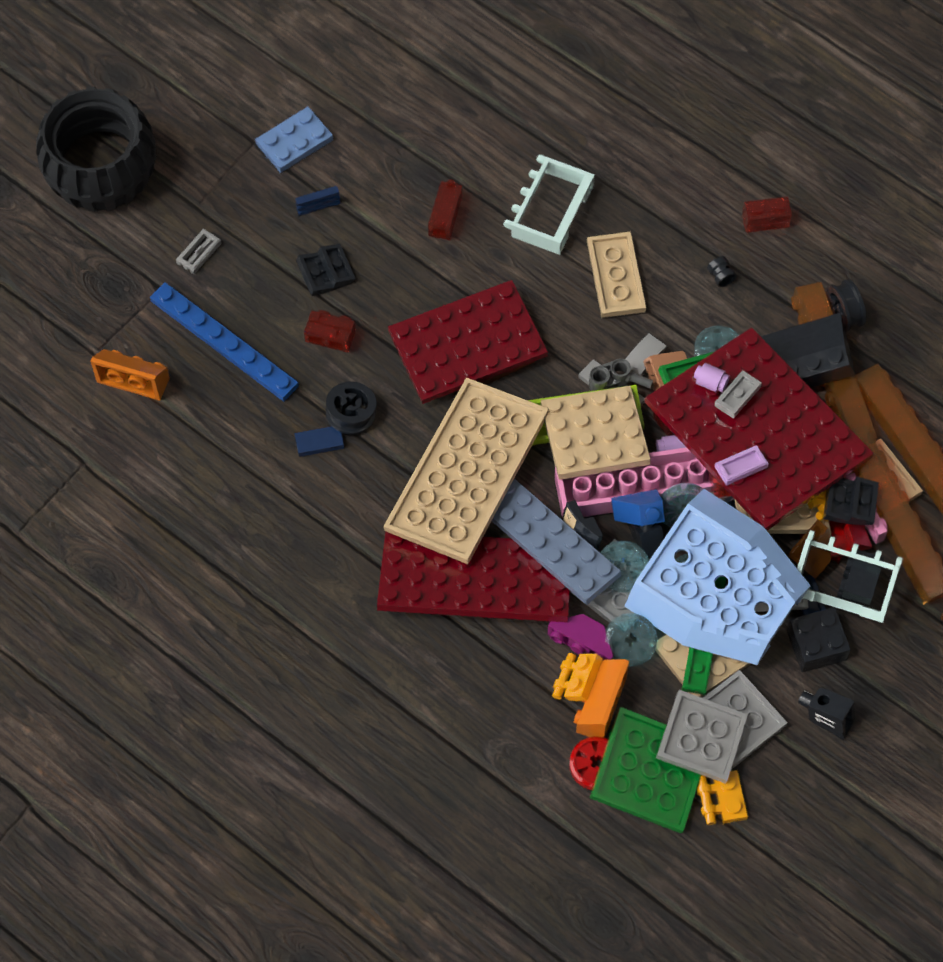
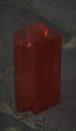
[428,180,462,241]

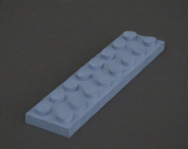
[492,479,621,605]

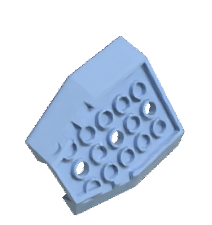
[625,489,810,665]

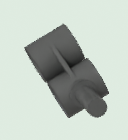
[589,358,654,391]

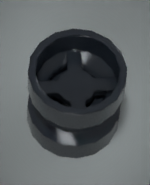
[707,256,737,287]

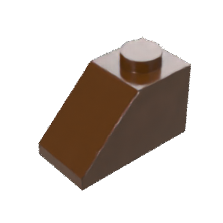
[787,519,831,579]

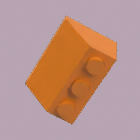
[91,349,170,401]
[574,659,629,738]

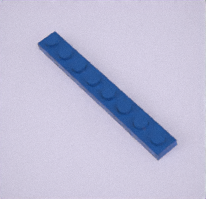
[150,283,299,402]

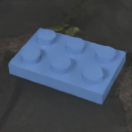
[255,107,333,173]

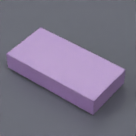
[715,445,769,486]

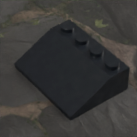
[761,313,856,388]

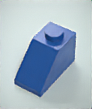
[611,489,665,526]

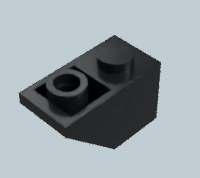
[627,523,664,559]

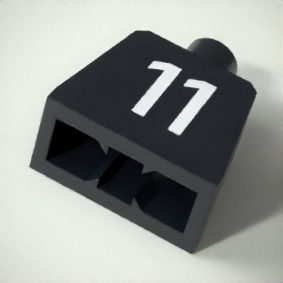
[798,687,855,740]

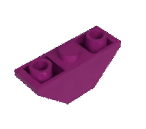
[547,614,613,660]

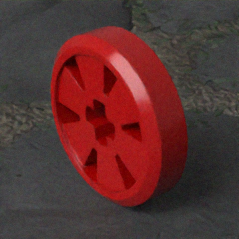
[570,737,608,790]

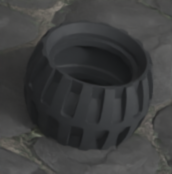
[36,87,156,212]

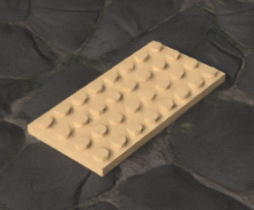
[383,378,549,564]

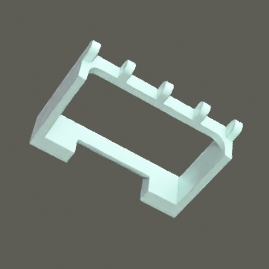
[503,155,594,255]
[797,530,903,623]

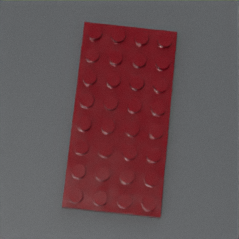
[377,531,569,622]

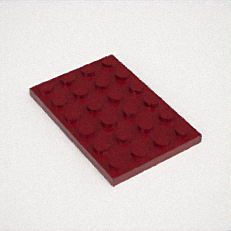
[388,280,548,404]

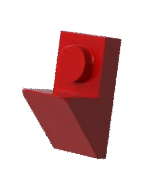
[831,524,872,558]

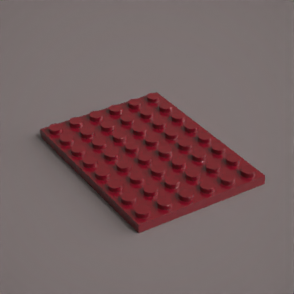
[645,327,873,531]

